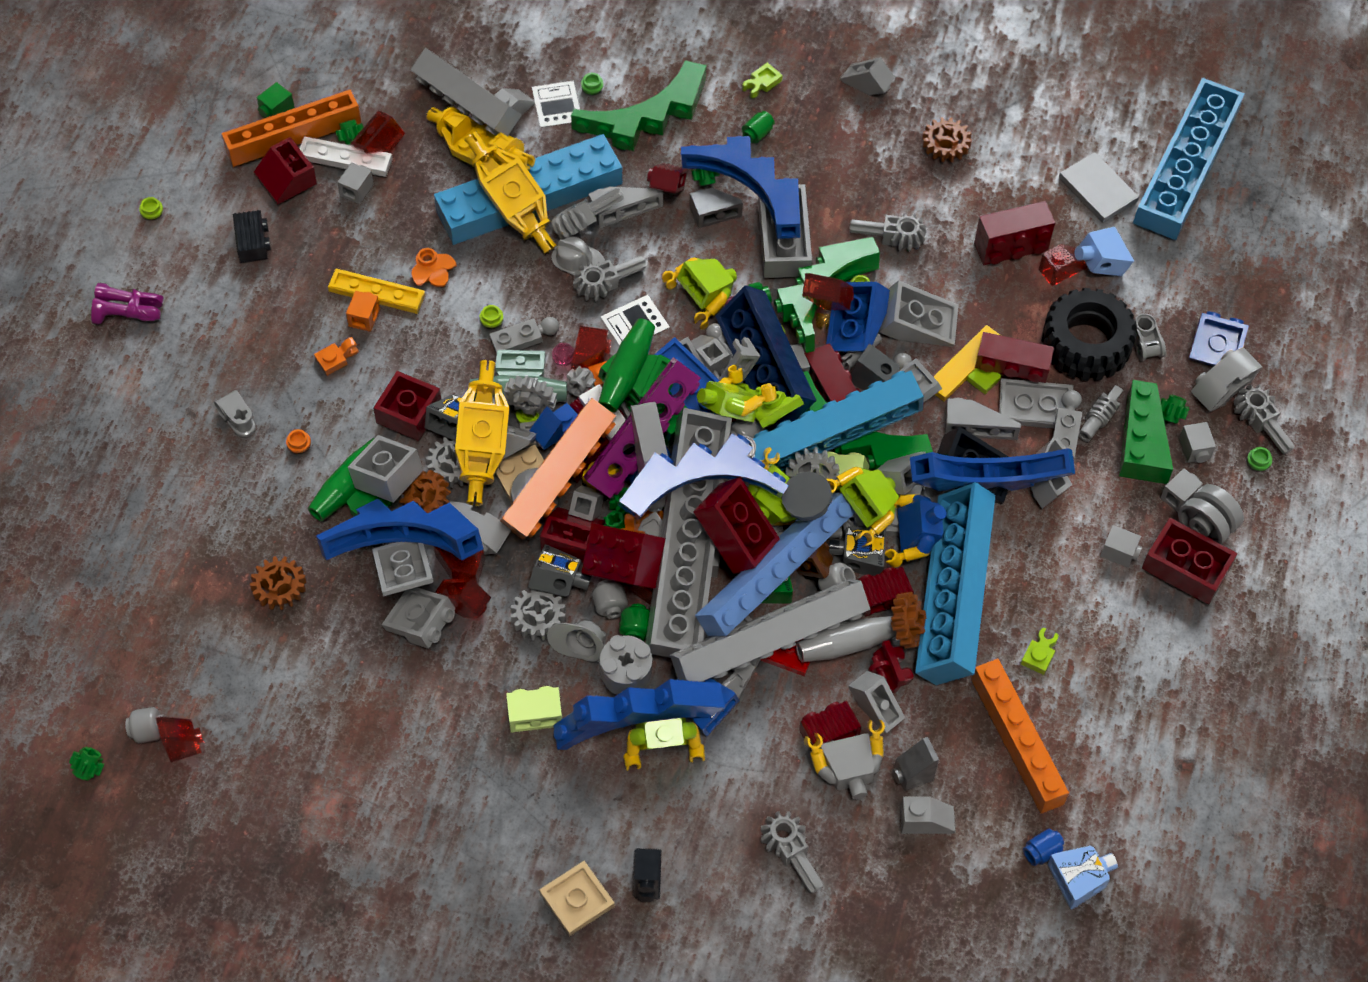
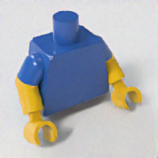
[885,494,947,568]

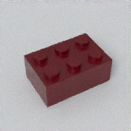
[974,201,1055,266]
[693,477,780,574]
[1141,518,1238,605]
[581,523,666,589]

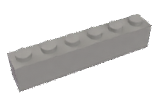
[411,48,522,137]

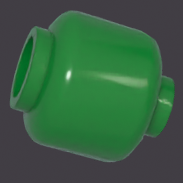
[619,604,650,641]

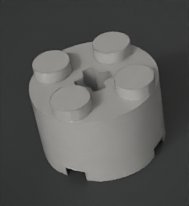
[600,635,652,695]

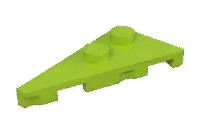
[734,383,804,428]

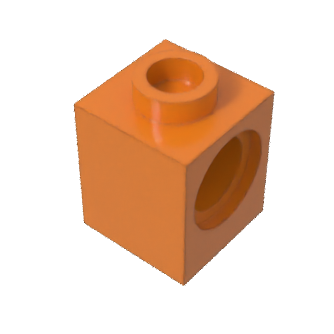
[346,290,380,332]

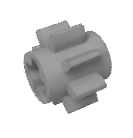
[566,366,596,396]

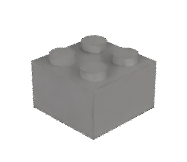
[348,435,423,503]

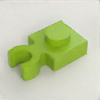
[742,62,783,98]
[1021,627,1058,675]

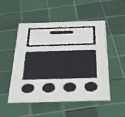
[532,81,580,127]
[601,295,669,345]

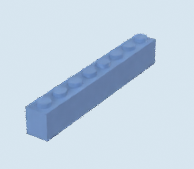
[695,492,855,636]

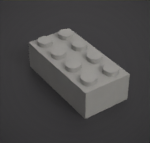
[758,184,812,278]

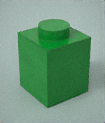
[257,82,295,118]

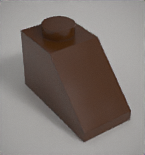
[796,542,833,579]

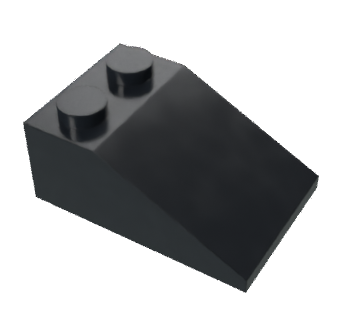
[937,426,1009,505]

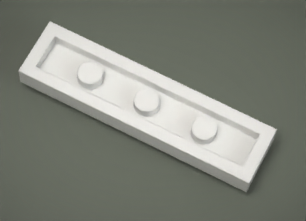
[300,136,392,177]

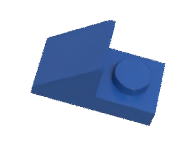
[529,403,578,450]

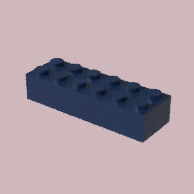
[715,285,817,428]

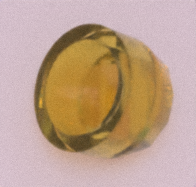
[815,313,830,331]

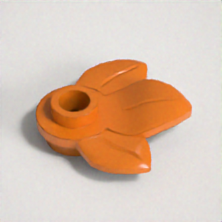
[412,248,457,287]

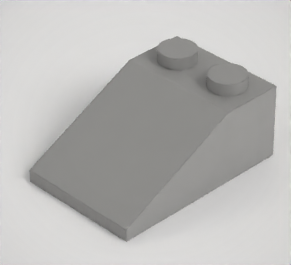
[879,281,959,347]
[372,542,434,596]

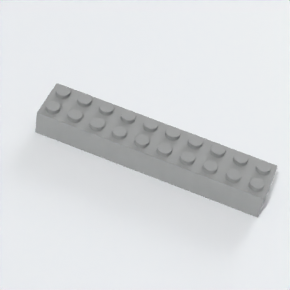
[645,408,732,658]

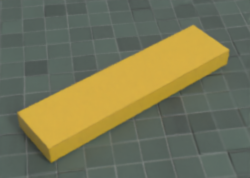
[328,269,425,314]
[934,325,1000,402]

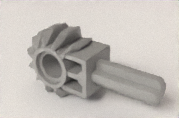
[551,188,624,239]
[850,212,927,252]
[573,256,647,302]
[1233,384,1295,454]
[761,811,823,893]

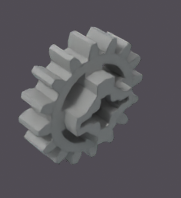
[503,375,557,416]
[426,437,463,488]
[785,447,840,480]
[511,589,566,641]

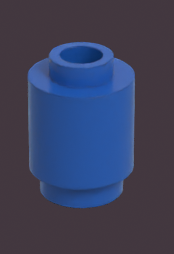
[1023,829,1064,866]

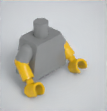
[804,719,885,800]

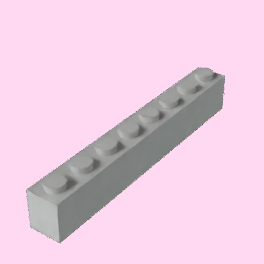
[670,579,870,682]

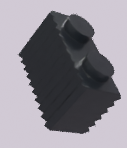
[233,210,271,263]
[633,848,661,902]

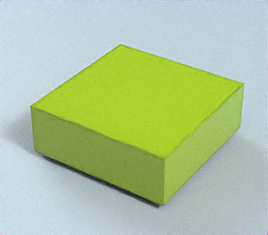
[967,368,1001,394]

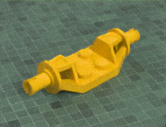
[427,107,535,170]
[464,131,557,254]
[455,360,509,506]

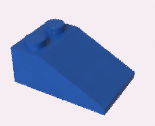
[826,282,890,352]

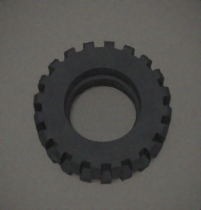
[1041,288,1137,381]

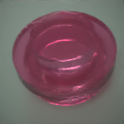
[552,343,576,366]

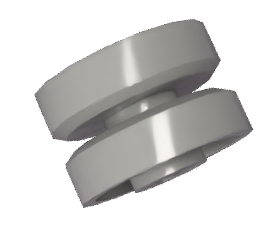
[1178,484,1244,545]

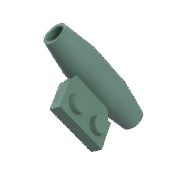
[469,350,567,403]

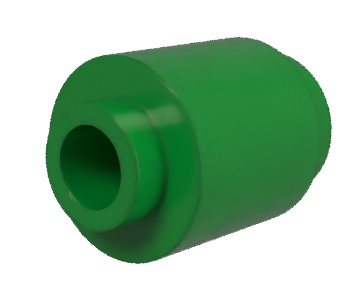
[742,111,775,144]

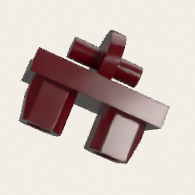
[868,640,914,693]

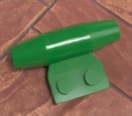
[599,318,674,413]
[308,438,393,521]

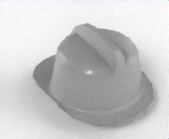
[551,237,605,275]
[547,620,606,662]

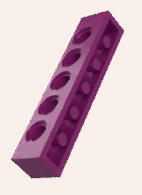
[583,357,701,498]

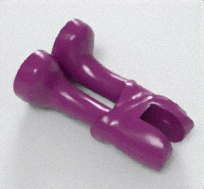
[91,282,164,324]

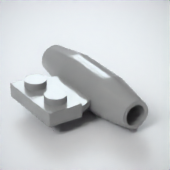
[796,616,897,662]

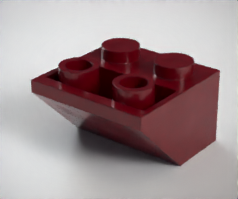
[254,137,317,205]
[540,507,605,563]

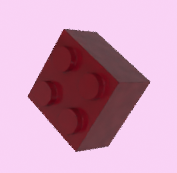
[373,371,441,441]

